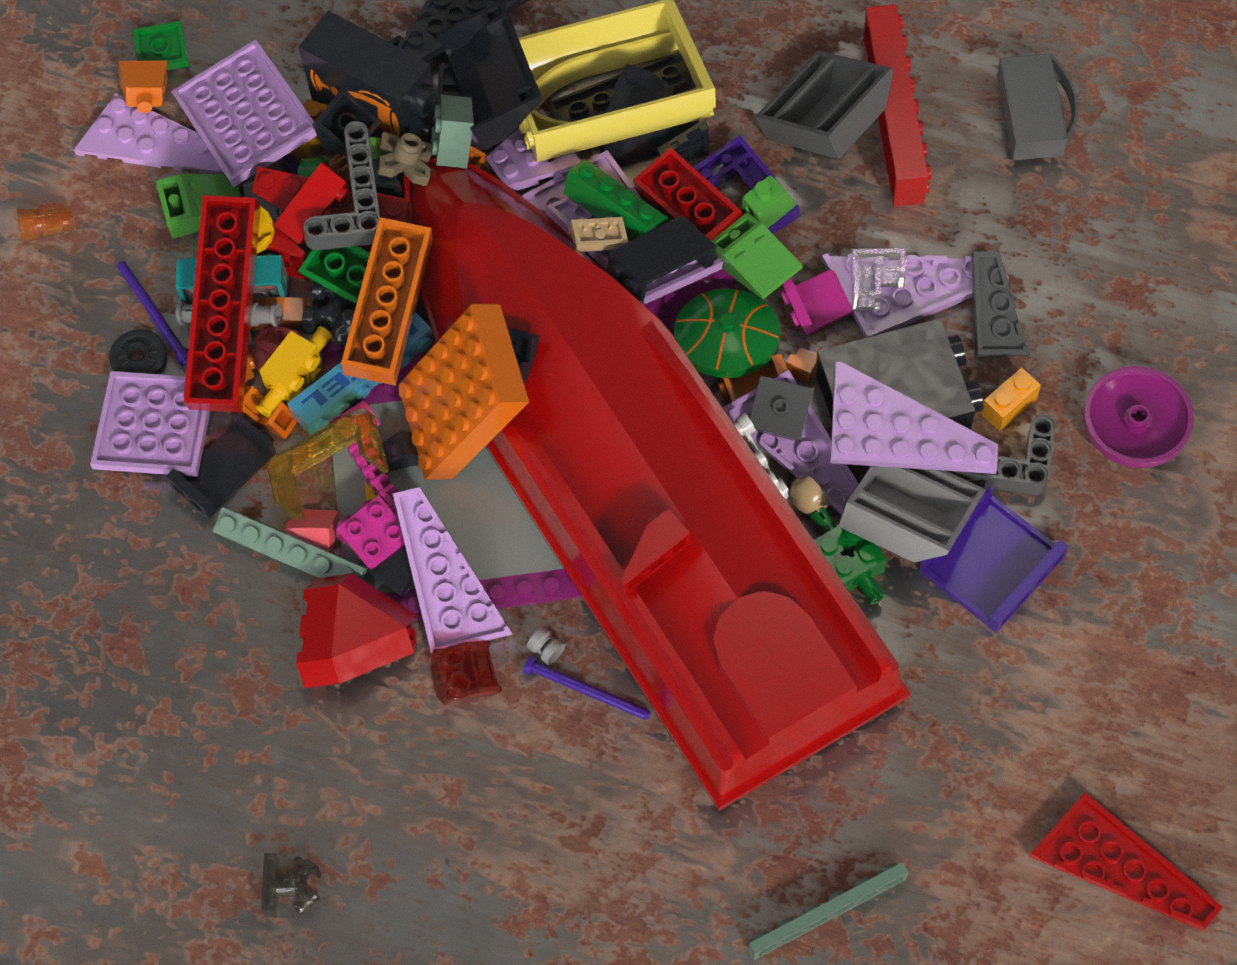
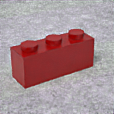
[273,162,350,244]

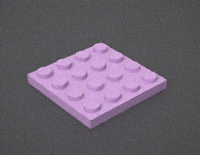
[90,371,210,477]

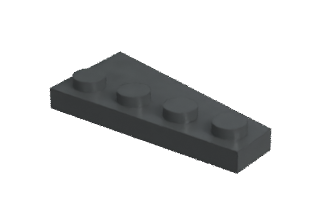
[971,252,1030,357]

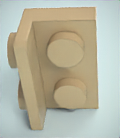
[567,217,628,252]

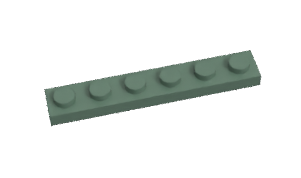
[213,507,368,580]
[749,862,908,960]

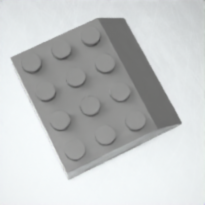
[839,466,986,562]

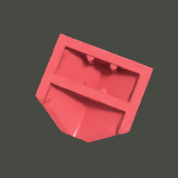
[248,324,301,371]
[284,509,340,552]

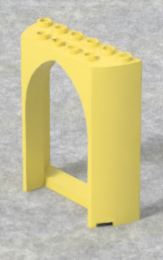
[519,0,716,162]

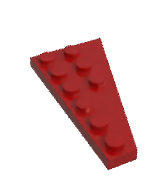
[252,166,410,253]
[1029,792,1223,931]

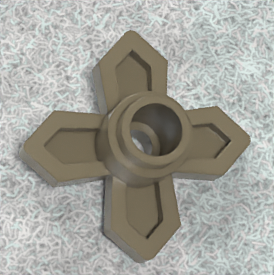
[377,132,432,186]

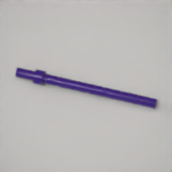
[117,261,188,369]

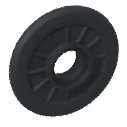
[109,329,167,374]

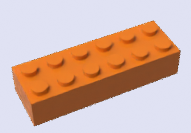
[341,217,433,386]

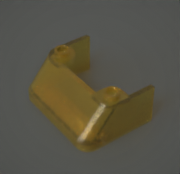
[268,408,389,521]

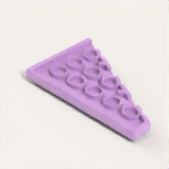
[822,253,1009,338]

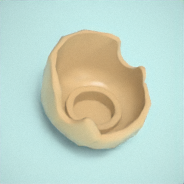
[790,475,831,515]

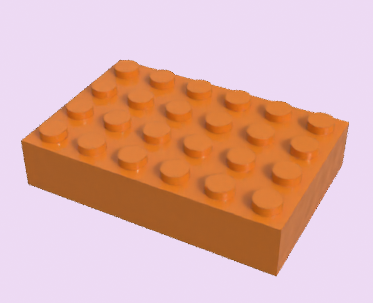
[398,304,529,480]

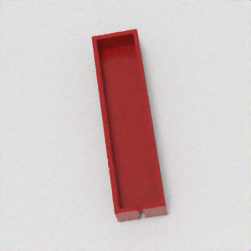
[863,4,932,207]

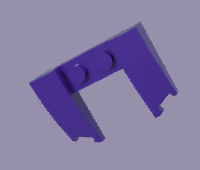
[693,135,801,234]

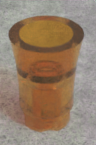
[17,206,74,244]

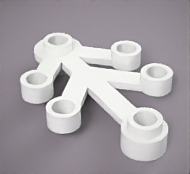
[733,413,791,501]

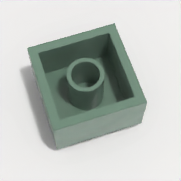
[431,95,474,168]

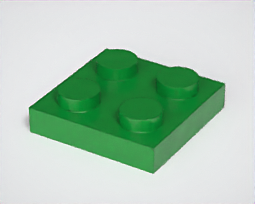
[132,20,189,71]

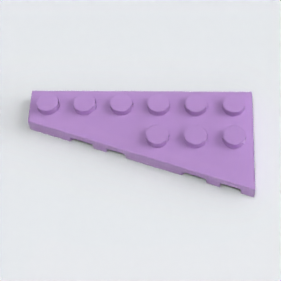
[723,370,859,516]
[393,487,513,655]

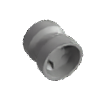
[527,626,566,665]

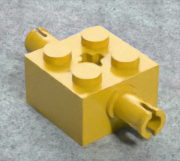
[256,326,332,418]

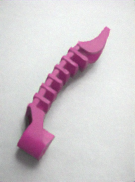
[341,400,399,519]

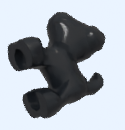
[302,282,356,346]

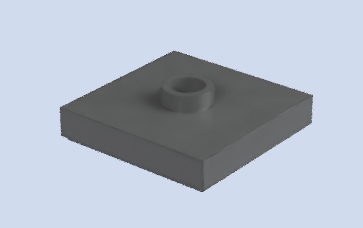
[750,376,813,442]

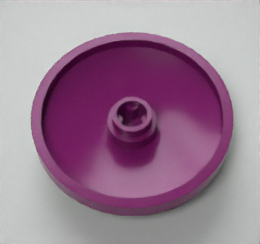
[1083,366,1194,468]

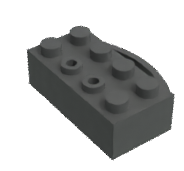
[997,53,1078,161]

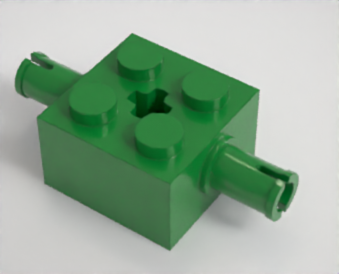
[810,507,887,605]

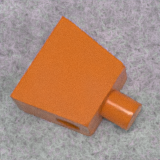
[119,61,168,113]

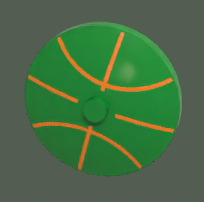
[674,289,780,378]

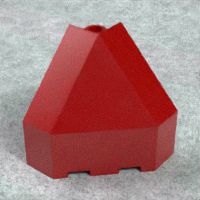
[296,573,418,688]

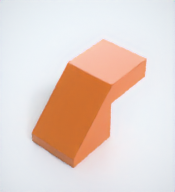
[250,297,307,332]
[240,386,297,439]

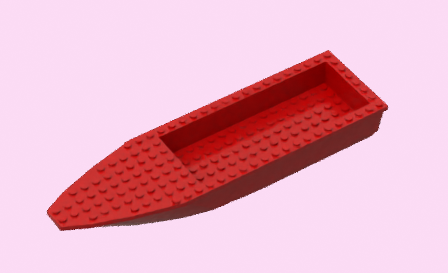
[404,158,911,811]

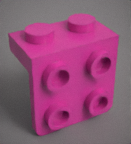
[780,270,853,335]
[336,495,405,569]

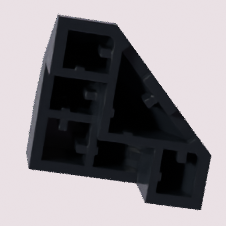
[599,64,699,166]

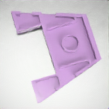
[486,109,581,191]

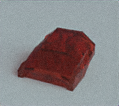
[430,640,502,705]

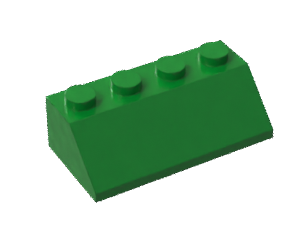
[564,159,672,241]
[298,246,370,305]

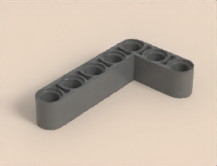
[304,121,380,250]
[948,414,1056,495]

